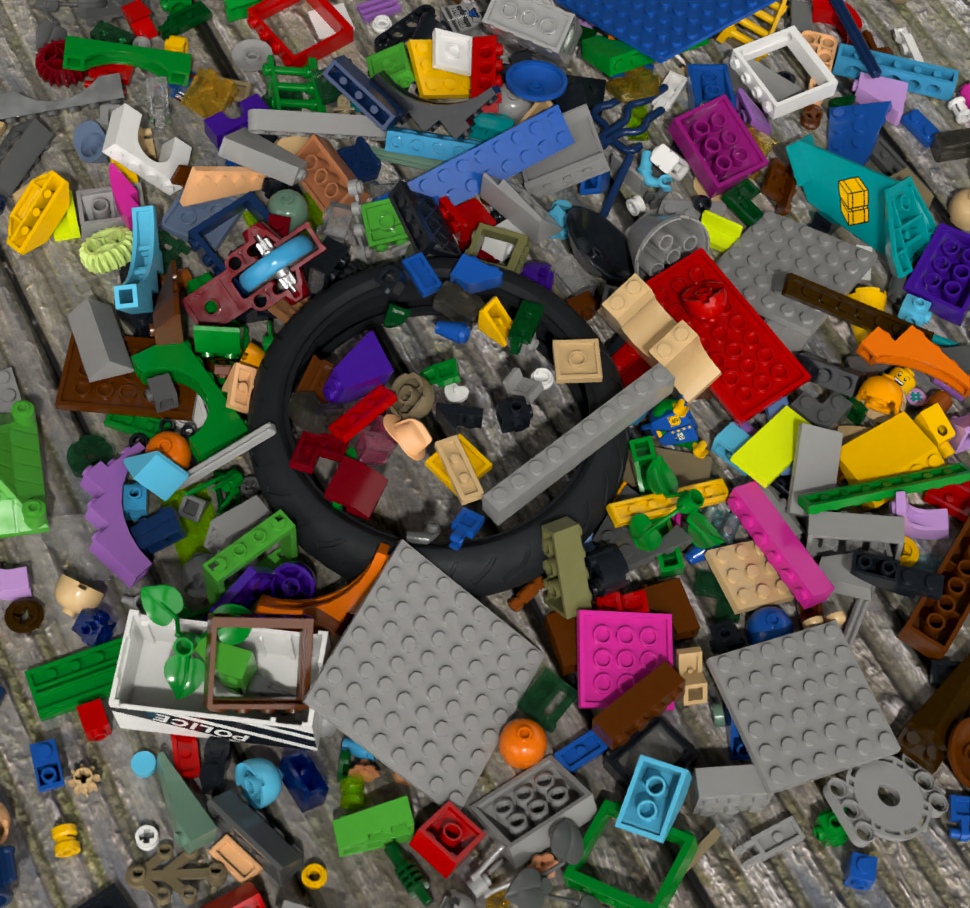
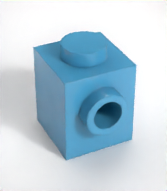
[122,483,149,521]

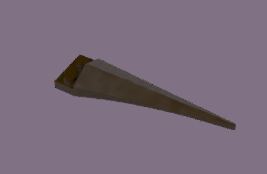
[896,653,970,774]

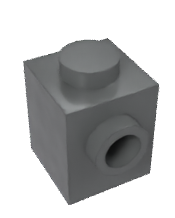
[145,373,179,413]

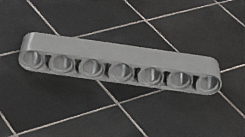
[248,109,387,141]

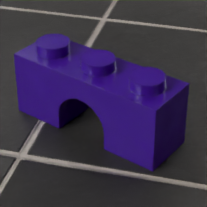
[204,93,270,149]

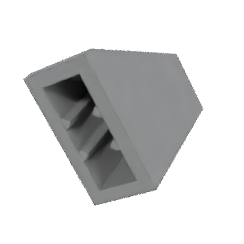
[818,549,884,601]

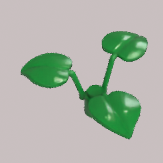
[629,455,724,551]
[141,584,253,699]

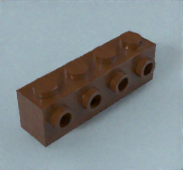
[592,661,686,751]

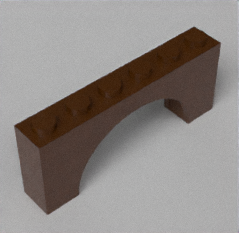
[544,578,700,676]

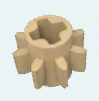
[68,764,101,798]

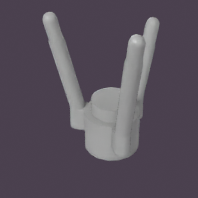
[465,844,512,899]

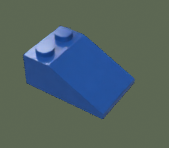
[686,64,736,111]

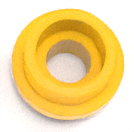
[301,863,327,889]

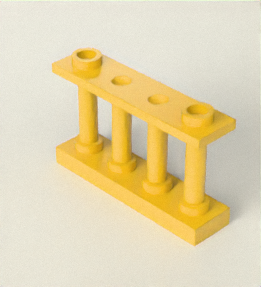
[716,0,788,62]

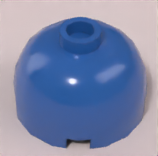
[745,606,793,645]

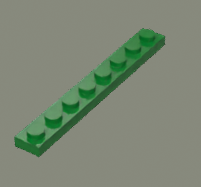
[798,462,970,515]

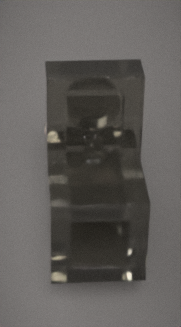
[287,392,345,434]

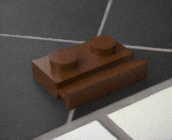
[294,355,336,410]

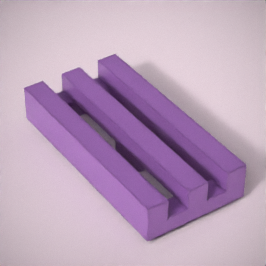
[357,0,401,23]

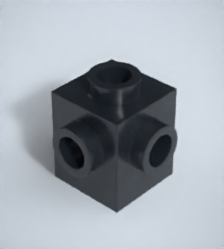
[496,396,533,434]
[709,619,745,655]

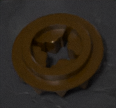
[4,598,44,635]

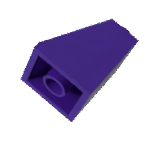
[323,331,394,408]

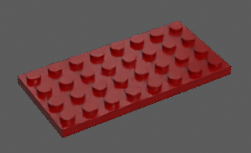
[645,247,811,426]

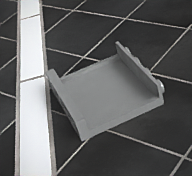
[522,104,611,199]

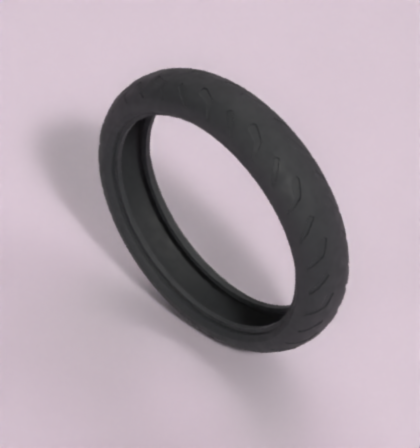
[247,257,630,598]

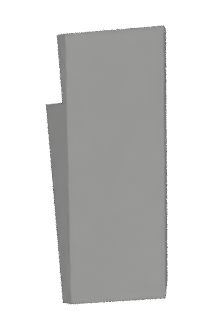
[480,172,563,244]
[68,297,134,383]

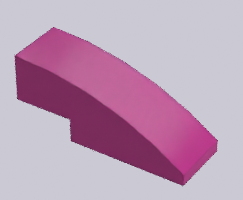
[109,163,140,231]

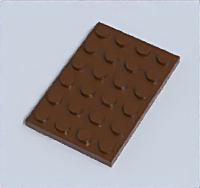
[55,333,204,421]

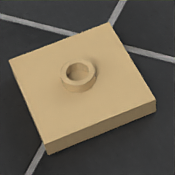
[552,338,603,384]

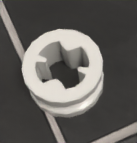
[626,195,646,216]
[135,825,159,851]

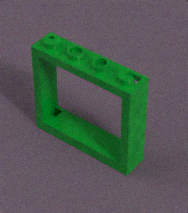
[562,799,698,908]

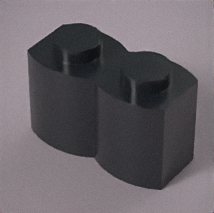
[199,736,232,796]

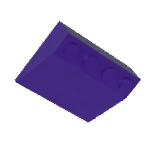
[903,222,970,326]

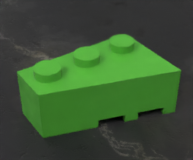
[332,795,414,858]

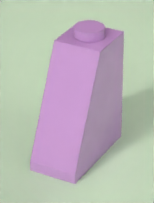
[852,72,908,126]

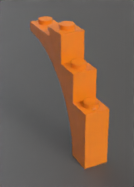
[254,543,391,632]

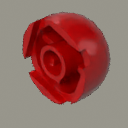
[682,281,728,322]

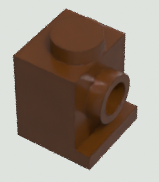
[566,290,600,321]

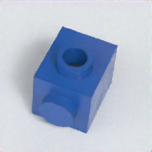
[843,852,878,891]

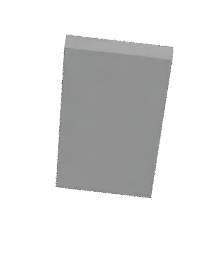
[786,423,843,518]

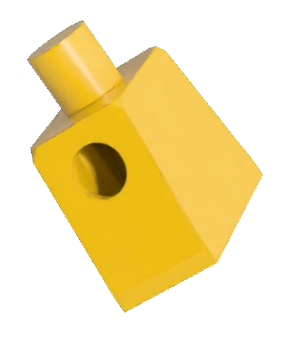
[913,403,956,460]

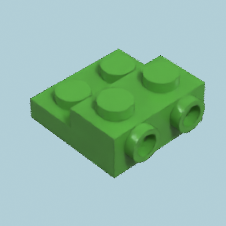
[366,42,416,88]
[361,198,409,252]

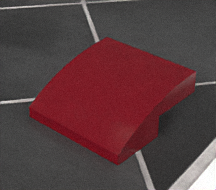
[324,456,388,520]

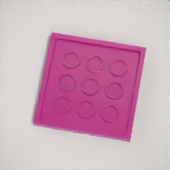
[577,610,674,711]

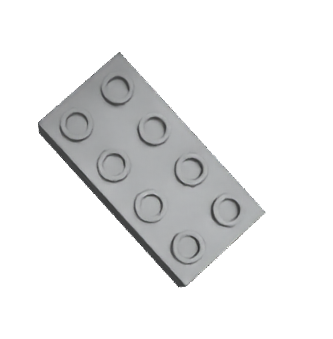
[805,511,904,560]

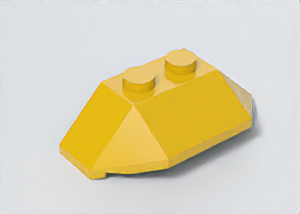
[6,170,70,255]

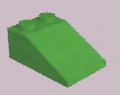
[181,631,258,695]

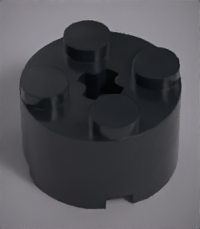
[584,543,630,598]

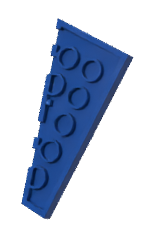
[828,101,892,166]

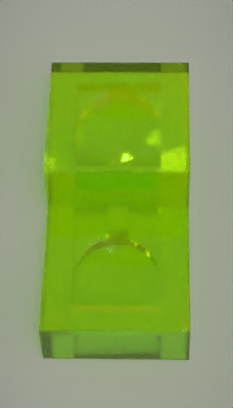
[626,103,649,141]

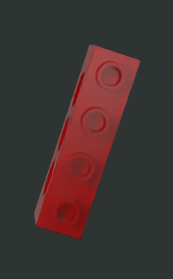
[470,35,503,114]

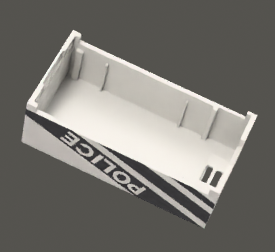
[108,609,332,751]

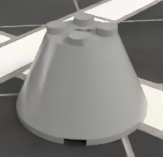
[625,213,710,282]

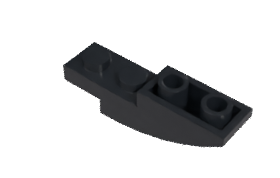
[850,550,945,600]

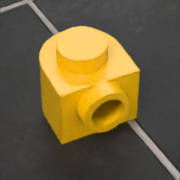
[165,35,189,53]

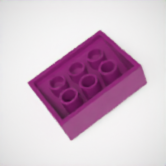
[667,94,769,199]

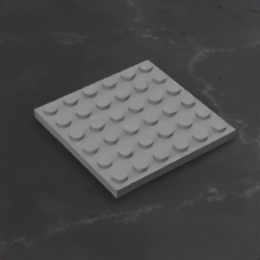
[715,210,878,337]
[706,620,901,795]

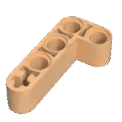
[801,30,837,106]

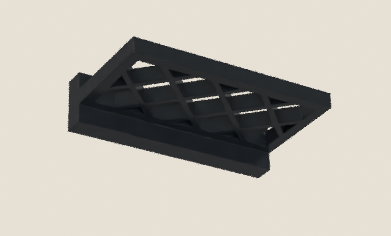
[388,180,462,258]

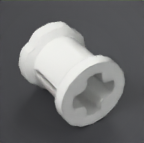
[948,96,970,124]

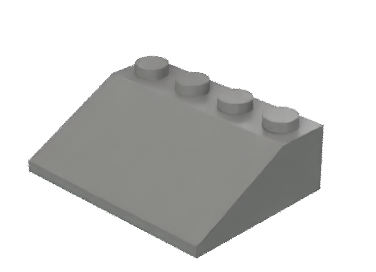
[470,755,598,869]

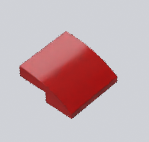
[922,464,970,522]

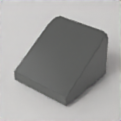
[178,494,211,523]

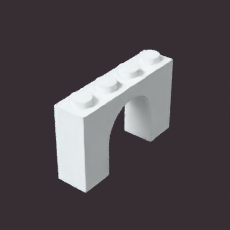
[102,103,192,195]

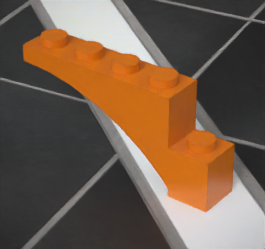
[855,325,970,399]

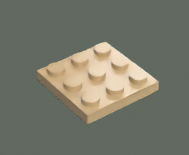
[704,540,795,615]

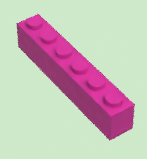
[726,481,834,610]

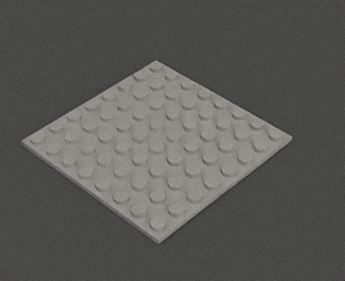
[302,539,545,811]

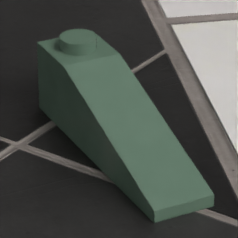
[156,751,217,854]

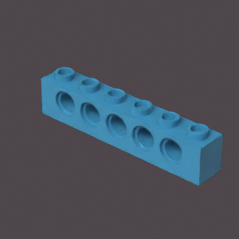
[832,43,959,101]
[385,126,484,161]

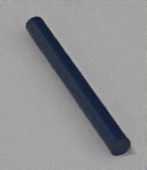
[600,153,634,218]

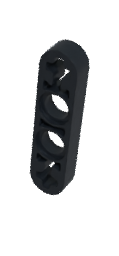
[374,4,435,53]

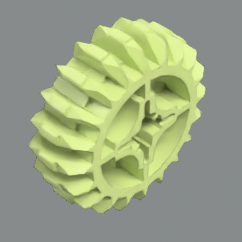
[79,225,133,274]

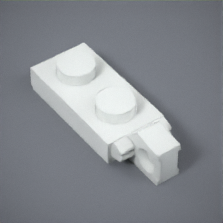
[893,26,924,62]
[652,70,688,120]

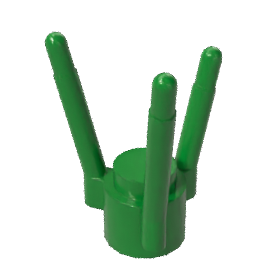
[184,469,243,515]

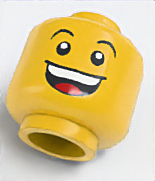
[888,367,916,397]

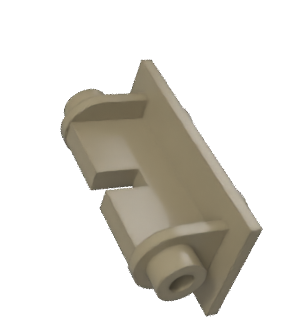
[333,94,355,115]

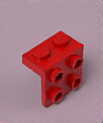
[438,196,497,243]

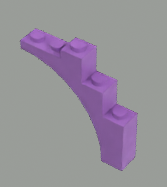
[80,442,152,588]

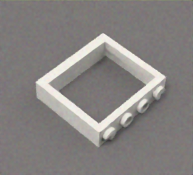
[730,25,838,120]

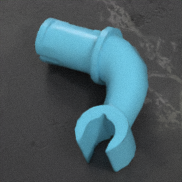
[636,150,674,192]

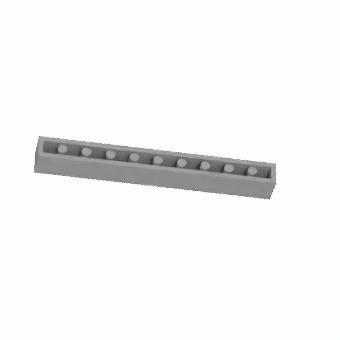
[482,363,675,525]

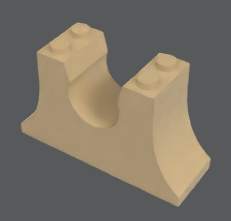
[597,273,722,405]

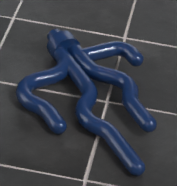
[590,83,669,155]

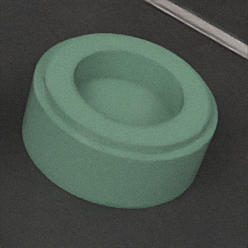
[711,702,725,728]

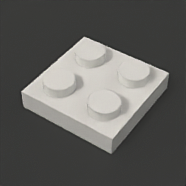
[432,28,472,77]

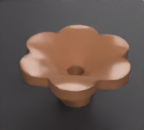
[348,759,380,782]
[528,852,559,879]

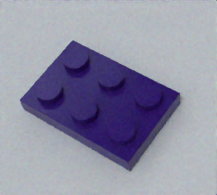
[202,565,276,622]

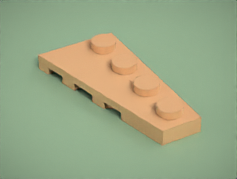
[179,166,266,207]

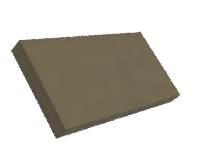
[620,447,712,488]

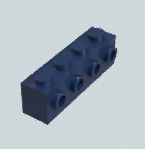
[322,55,405,132]

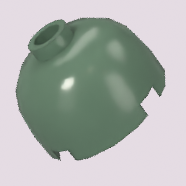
[266,189,309,233]

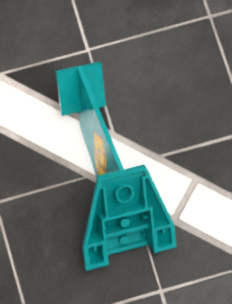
[785,134,938,278]

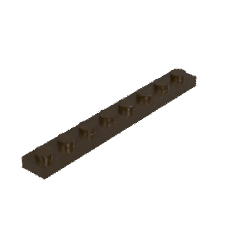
[781,273,934,342]

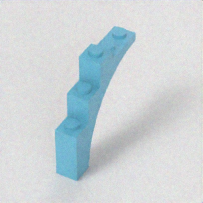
[114,205,164,314]

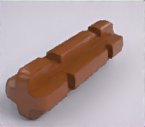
[508,575,545,612]

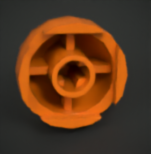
[145,431,193,471]
[498,718,547,769]

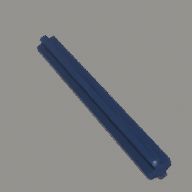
[829,0,882,79]

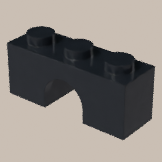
[797,352,868,397]

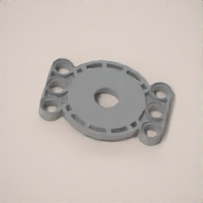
[823,753,949,848]

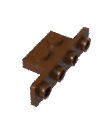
[761,157,797,216]

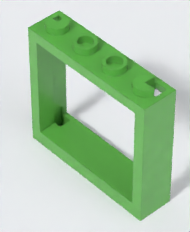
[202,509,298,607]

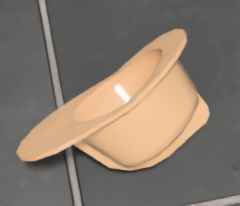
[383,414,432,461]

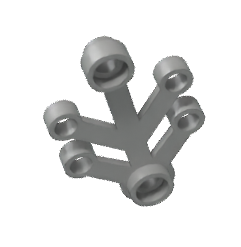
[347,179,373,263]

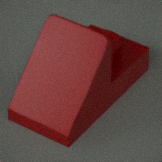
[120,0,158,40]

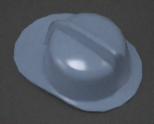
[73,120,109,164]

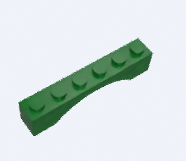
[63,36,191,86]
[629,436,684,579]

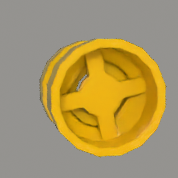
[51,823,81,858]

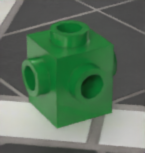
[813,807,850,848]

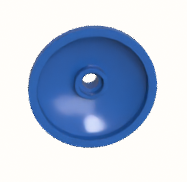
[505,60,568,102]

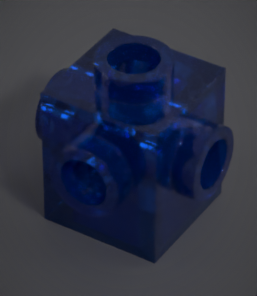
[71,608,117,646]

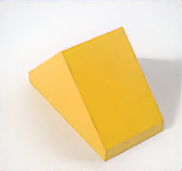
[478,296,513,347]

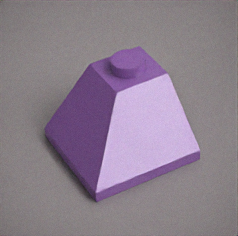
[735,88,771,144]

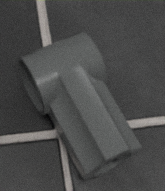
[243,675,296,717]

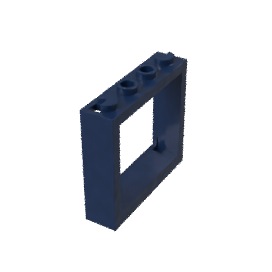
[187,191,291,296]

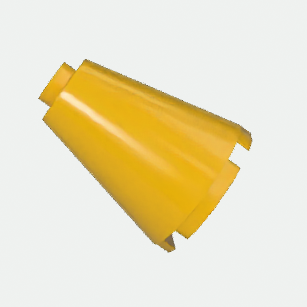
[847,287,887,346]

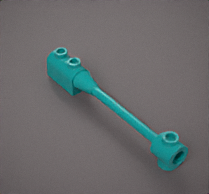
[350,101,515,141]

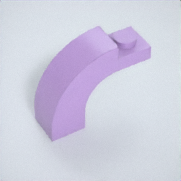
[889,491,950,540]
[0,566,33,601]

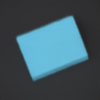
[123,451,189,502]

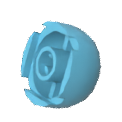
[235,757,283,810]

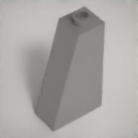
[723,54,801,119]
[218,127,308,186]

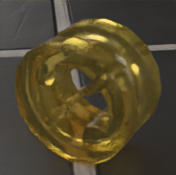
[486,890,510,908]

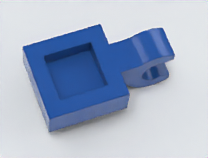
[449,507,485,551]

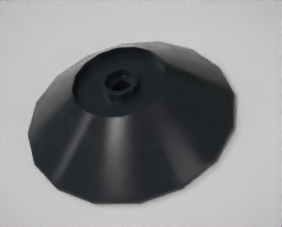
[566,206,635,284]

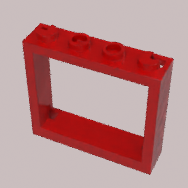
[247,0,354,67]

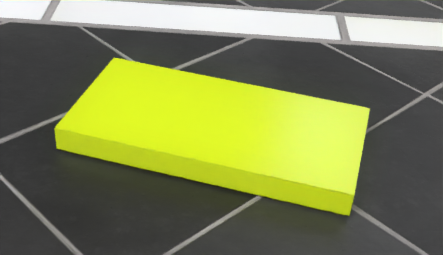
[730,405,812,489]

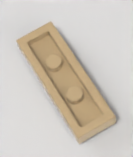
[434,435,485,505]

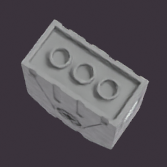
[482,0,583,68]

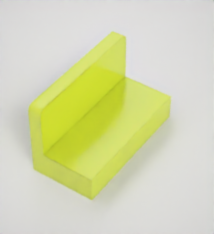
[53,190,81,241]
[701,210,743,253]

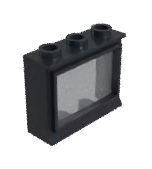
[603,716,700,792]

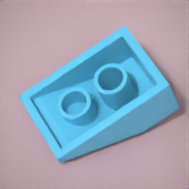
[615,754,693,843]

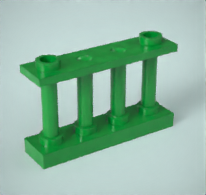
[262,55,326,113]

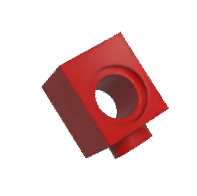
[76,698,112,742]

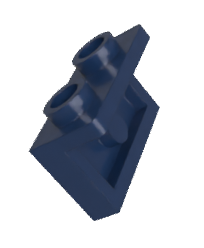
[337,136,382,183]

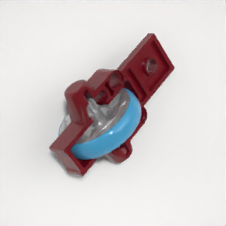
[180,221,328,326]

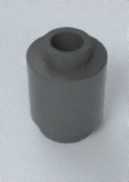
[887,275,910,305]

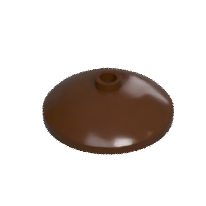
[948,717,970,789]

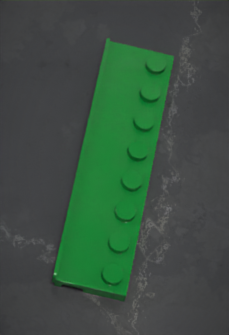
[24,606,212,722]

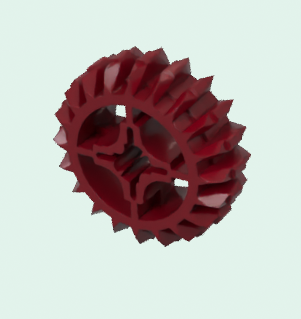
[35,37,89,88]

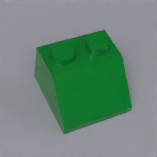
[193,324,244,359]

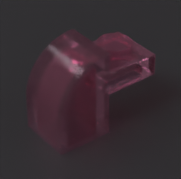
[355,415,398,466]

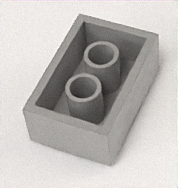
[689,764,773,816]

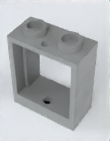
[204,495,271,555]

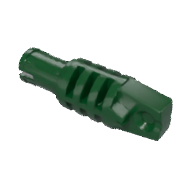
[384,842,434,908]

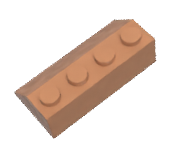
[295,134,371,221]

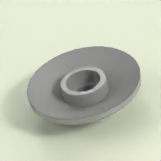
[232,39,273,72]

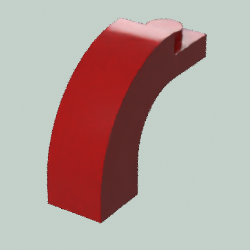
[809,0,862,46]

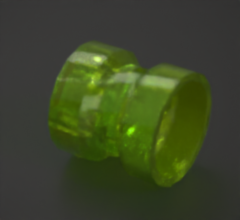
[340,777,365,810]

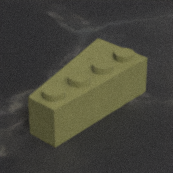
[542,516,592,620]

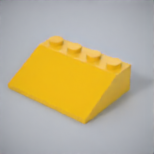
[839,411,946,512]

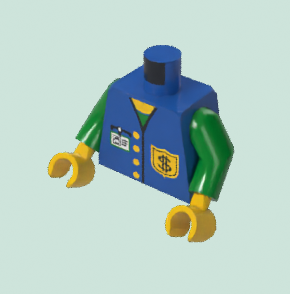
[641,394,709,459]

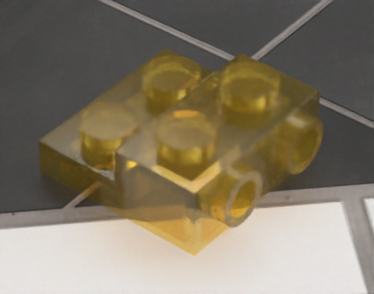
[606,66,661,103]
[180,67,239,119]

